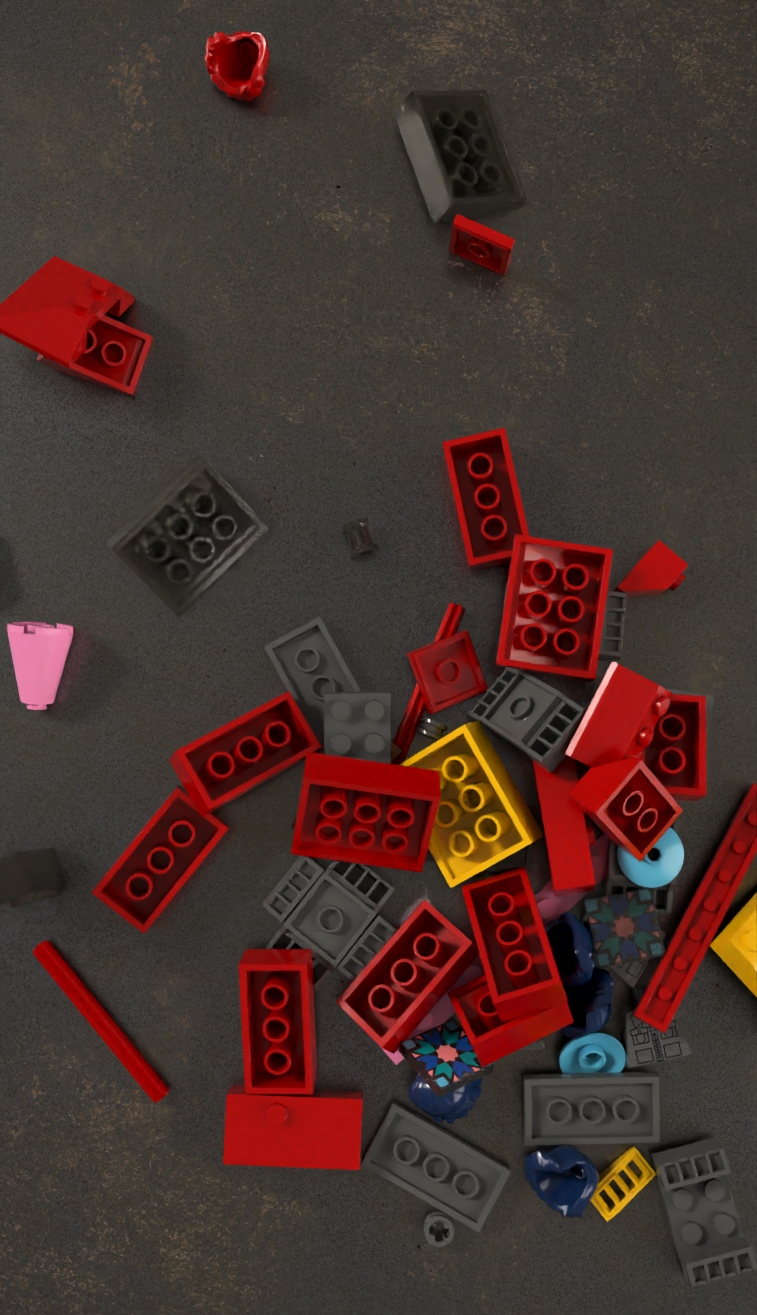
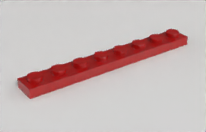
[632,783,757,1033]

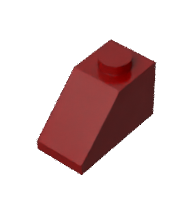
[614,540,688,596]

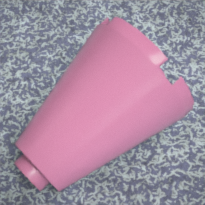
[7,622,74,710]

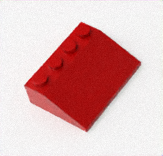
[496,534,613,683]
[291,752,441,873]

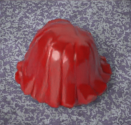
[204,31,270,102]

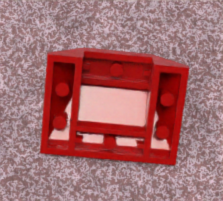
[0,256,135,368]

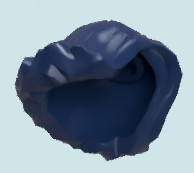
[545,912,595,989]
[560,965,615,1039]
[408,1042,482,1124]
[525,1145,600,1218]

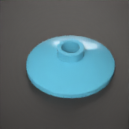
[617,827,684,888]
[559,1033,626,1074]

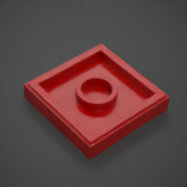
[449,214,515,275]
[407,630,488,714]

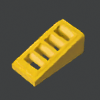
[590,1145,656,1222]

